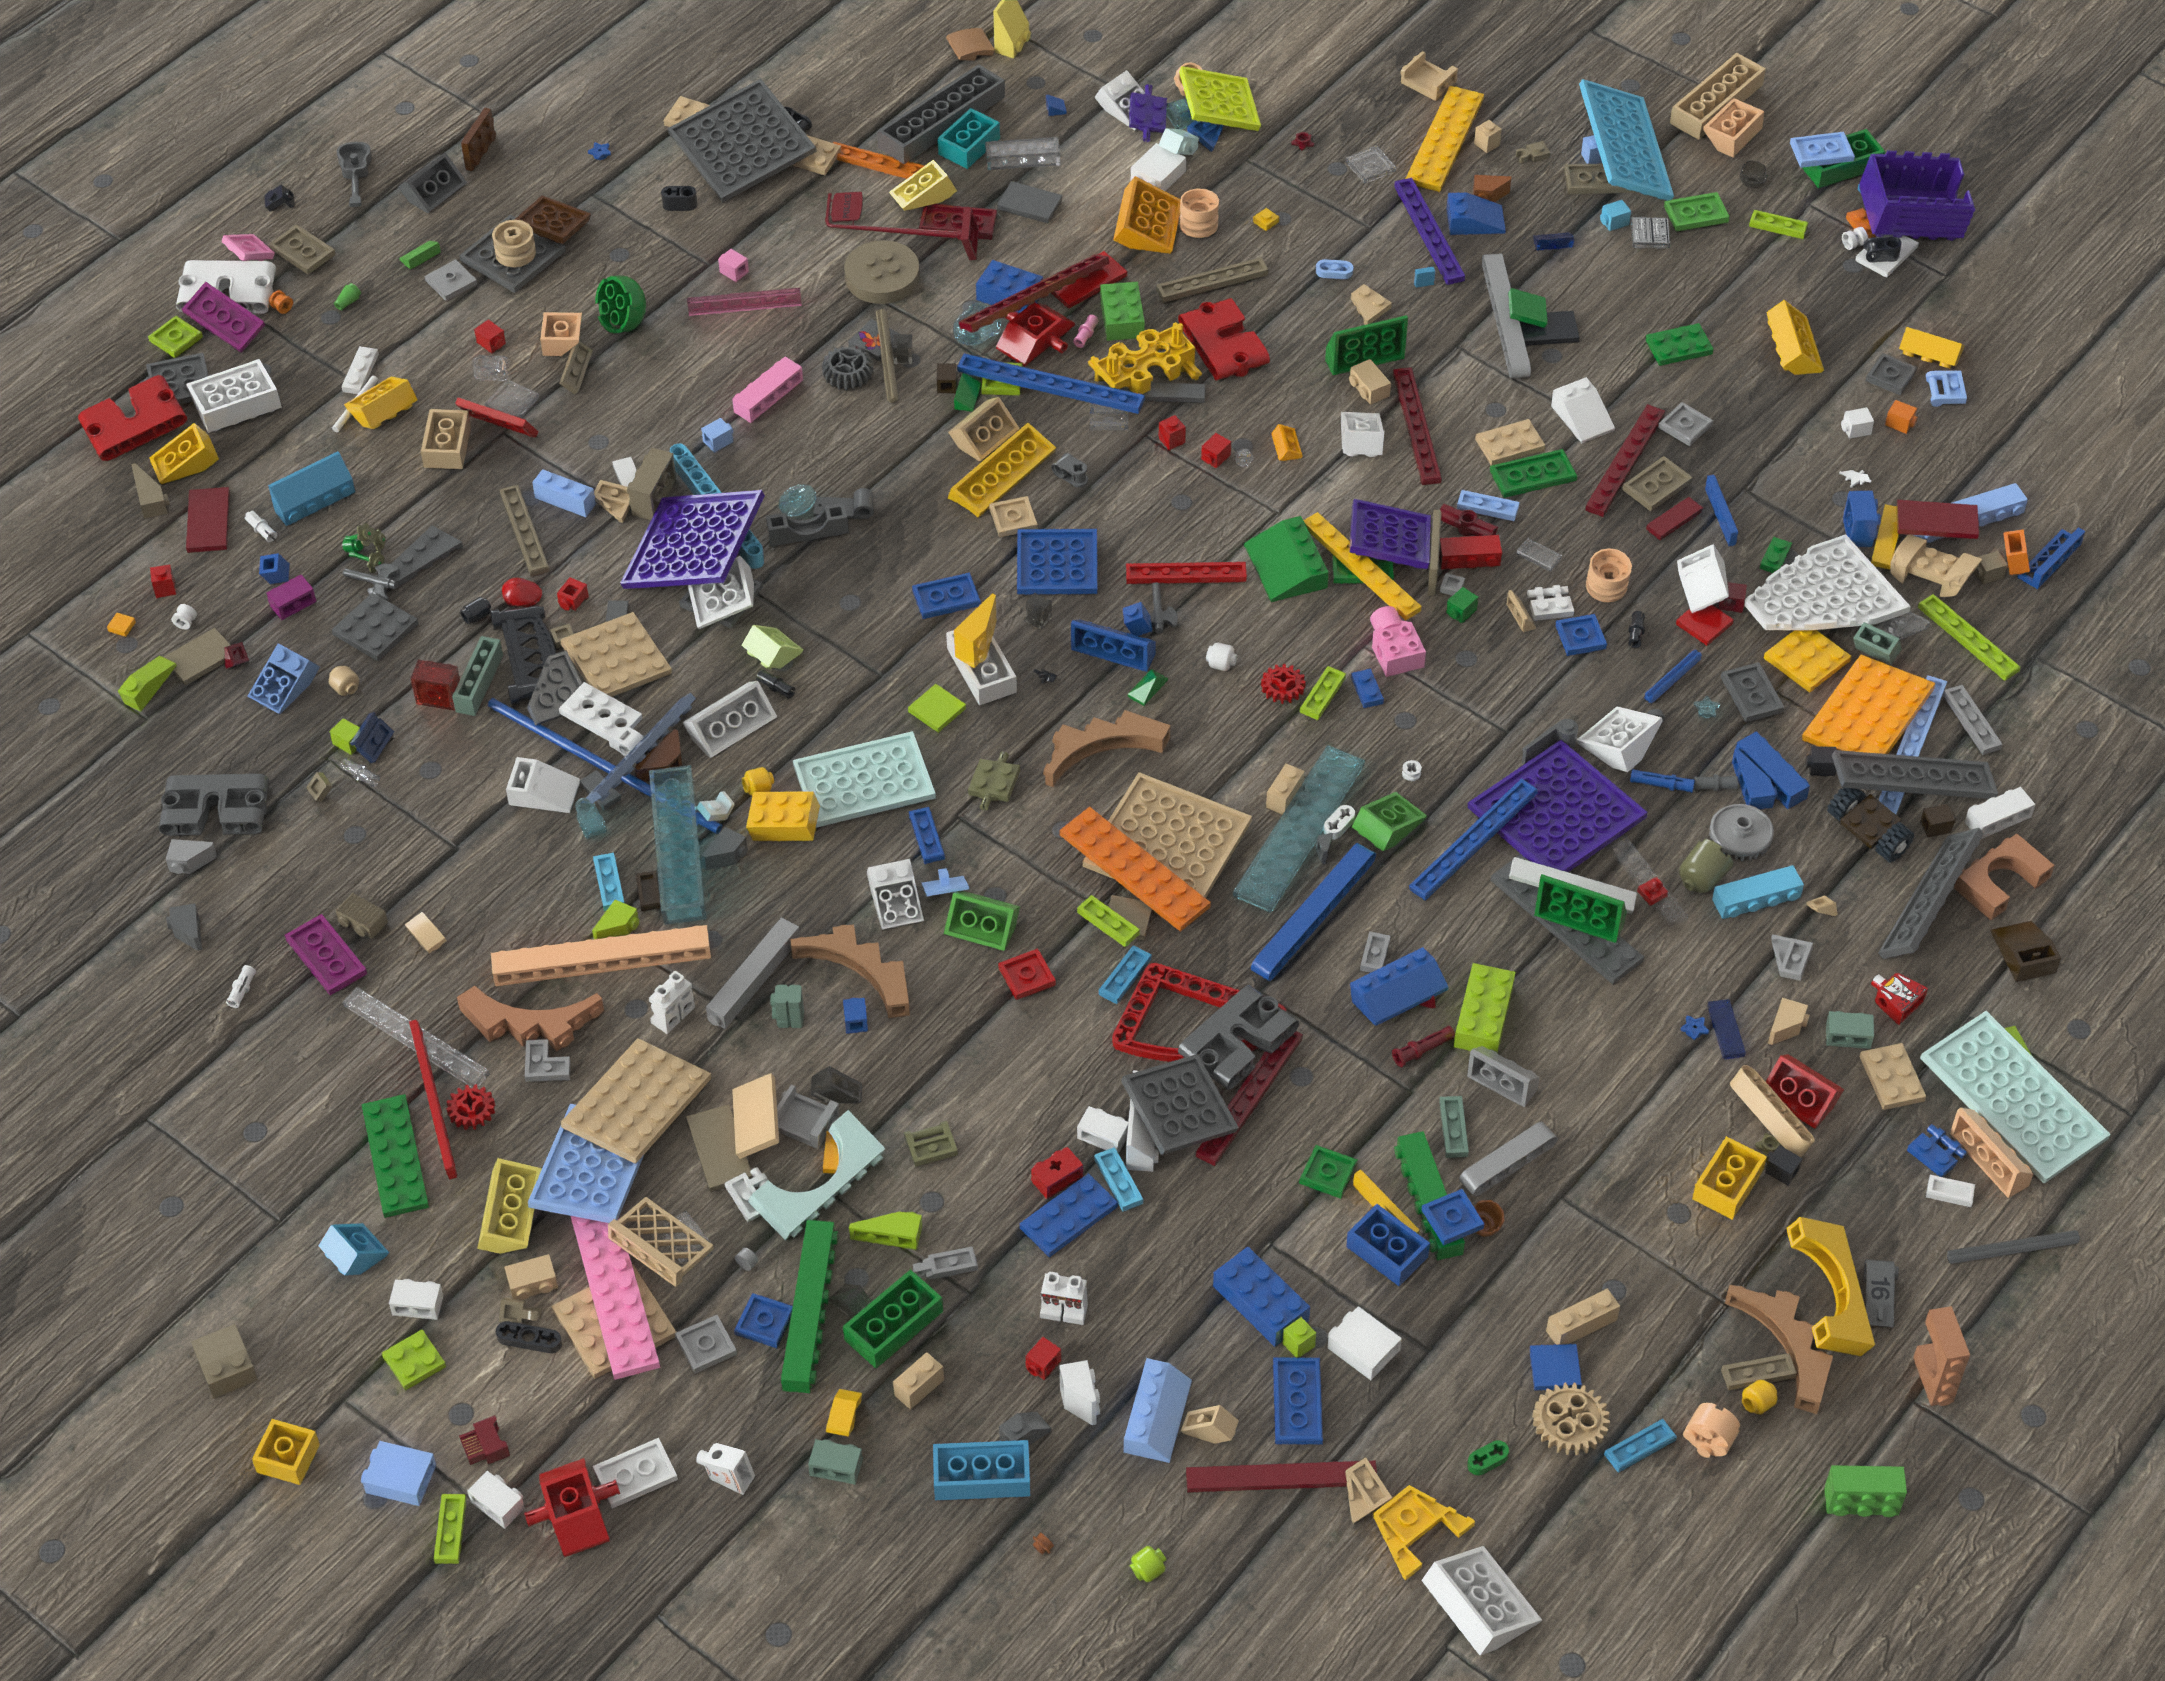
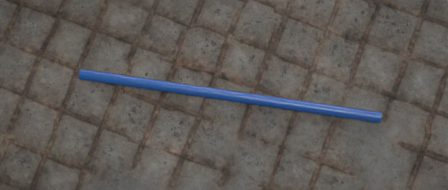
[488,698,722,834]

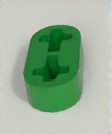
[1467,1440,1509,1475]

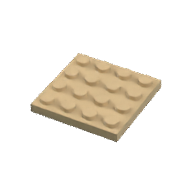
[561,612,672,697]
[551,1265,676,1379]

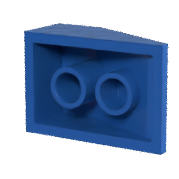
[1446,192,1505,235]

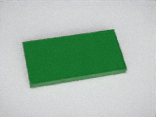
[1490,449,1577,498]

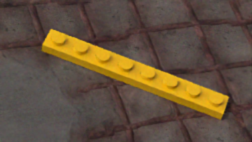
[1303,512,1422,621]

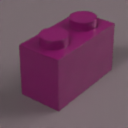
[266,575,317,620]

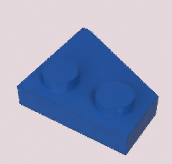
[1187,121,1224,152]

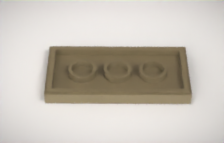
[1564,163,1640,194]
[1427,510,1441,596]
[686,1104,753,1192]

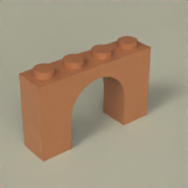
[1954,834,2054,920]
[1913,1306,1970,1406]

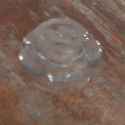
[1235,448,1254,467]

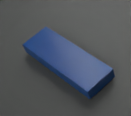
[909,807,945,864]

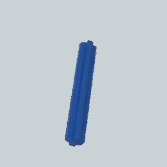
[1644,650,1702,703]

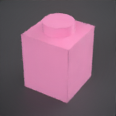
[718,249,749,282]

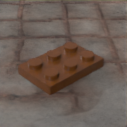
[461,107,496,171]

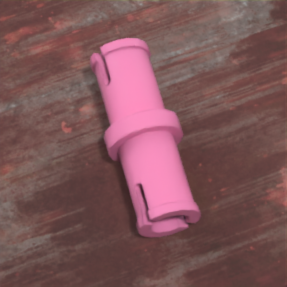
[1073,315,1099,348]

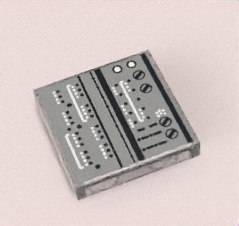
[1631,217,1670,249]

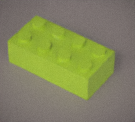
[1454,963,1516,1054]

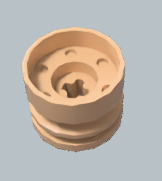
[1180,188,1219,238]
[1586,548,1632,603]

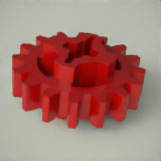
[1261,664,1306,704]
[446,1084,496,1130]

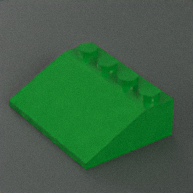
[1325,315,1408,376]
[1244,516,1329,602]
[1534,874,1627,943]

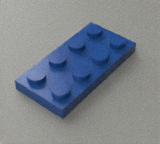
[1020,1173,1118,1258]

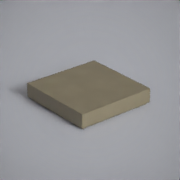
[1103,895,1153,940]

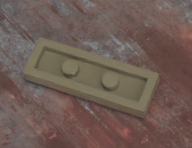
[559,341,593,394]
[1721,1353,1797,1391]

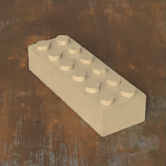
[1670,53,1766,140]

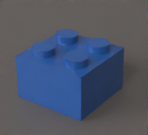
[1843,491,1881,547]

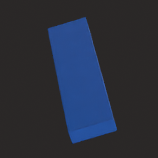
[1705,475,1738,546]

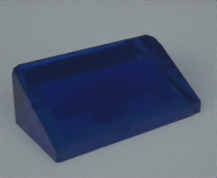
[1533,232,1574,250]

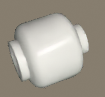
[1206,642,1237,671]

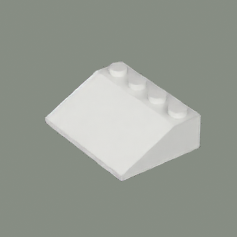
[186,359,282,433]
[1422,1546,1542,1655]

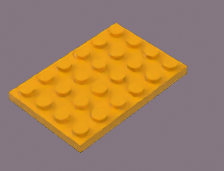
[1802,655,1935,754]

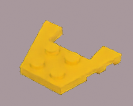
[1374,1485,1475,1580]

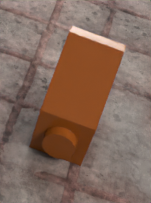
[1473,175,1511,202]

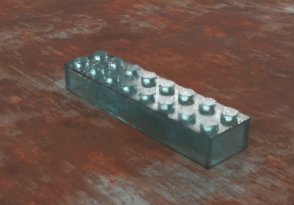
[649,765,707,925]

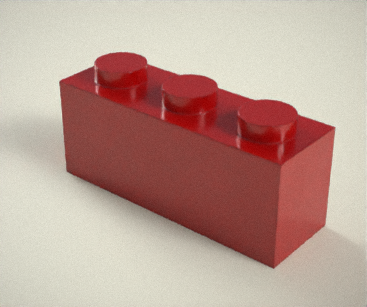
[1439,535,1502,569]

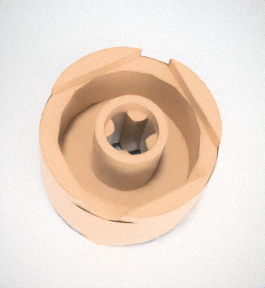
[1683,1403,1740,1458]

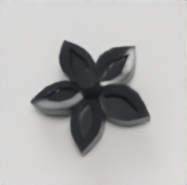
[1033,669,1057,684]

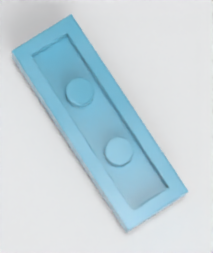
[593,853,624,911]
[1094,1147,1143,1212]

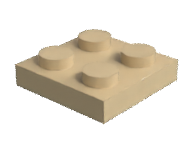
[989,496,1038,537]

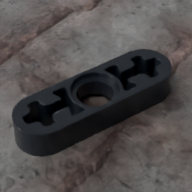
[496,1321,562,1354]

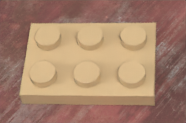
[1475,419,1545,466]
[1860,1043,1926,1110]

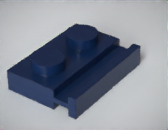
[350,712,394,763]

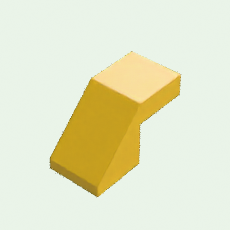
[826,1389,862,1437]

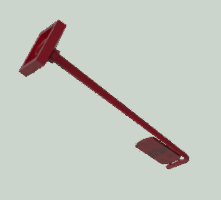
[825,192,979,260]

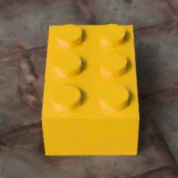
[746,791,820,841]
[1692,1136,1767,1220]

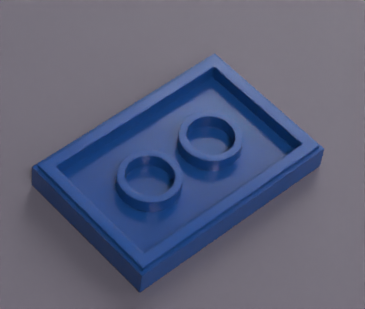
[912,573,981,619]

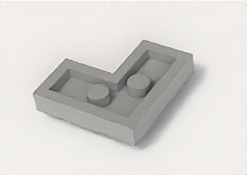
[525,1039,571,1082]

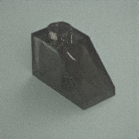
[811,1066,862,1104]

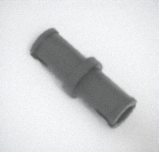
[1694,775,1738,791]

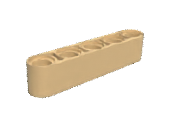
[1730,1065,1815,1158]

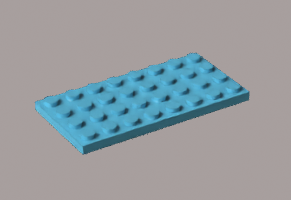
[1579,79,1674,201]

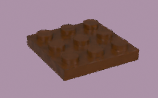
[514,195,591,244]

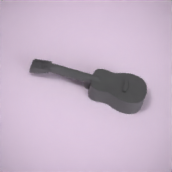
[337,142,372,207]

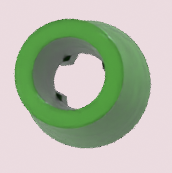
[334,283,361,311]

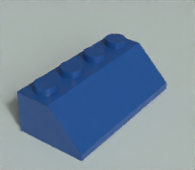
[1071,619,1156,672]
[1350,947,1449,1026]

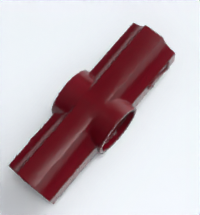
[1440,504,1498,536]

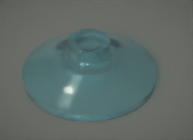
[779,484,816,516]

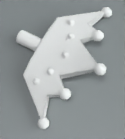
[1839,470,1871,488]

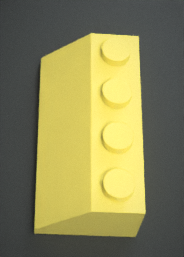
[477,1158,542,1254]

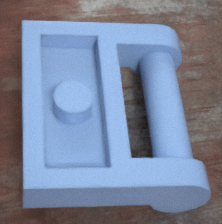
[1926,371,1967,407]

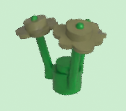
[342,523,386,573]

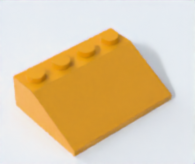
[1113,176,1181,254]

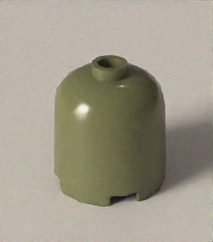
[1679,839,1733,893]

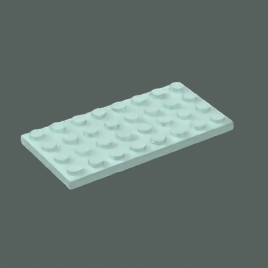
[1920,1011,2111,1184]

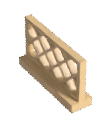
[608,1197,713,1287]

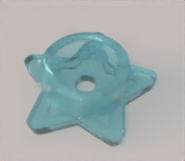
[1693,696,1720,718]

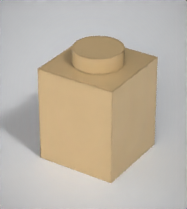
[1474,120,1502,153]

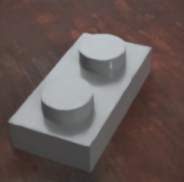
[1360,931,1390,973]

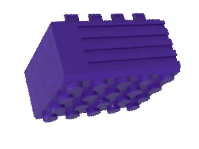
[1859,150,1975,241]

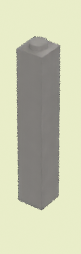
[706,917,800,1029]

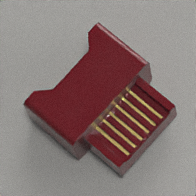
[459,1415,510,1465]

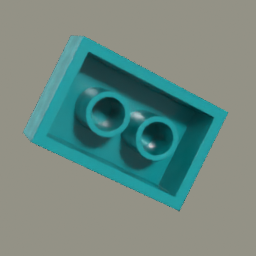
[938,108,1000,169]

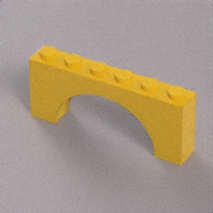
[1786,1217,1875,1356]

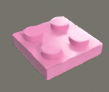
[222,234,275,261]

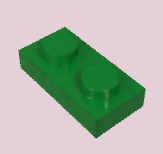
[1759,537,1792,573]

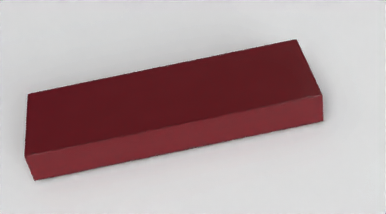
[1646,497,1703,540]

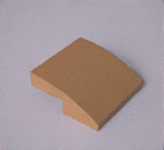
[946,28,995,61]

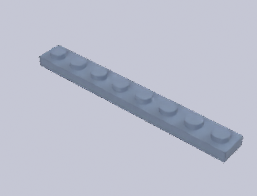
[586,693,696,804]

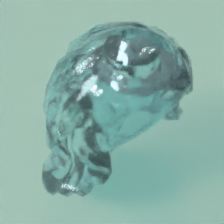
[953,302,1002,345]

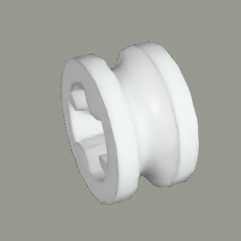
[1402,760,1422,781]

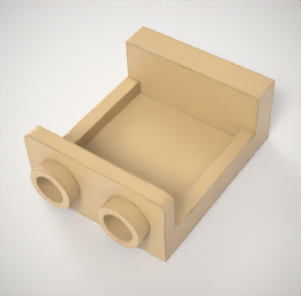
[1401,51,1458,101]

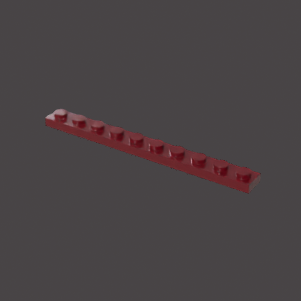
[959,254,1110,333]

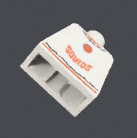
[696,1443,755,1495]

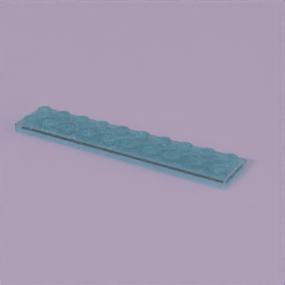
[1233,745,1365,912]

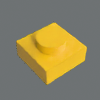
[1253,208,1279,231]

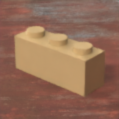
[1546,1288,1620,1345]

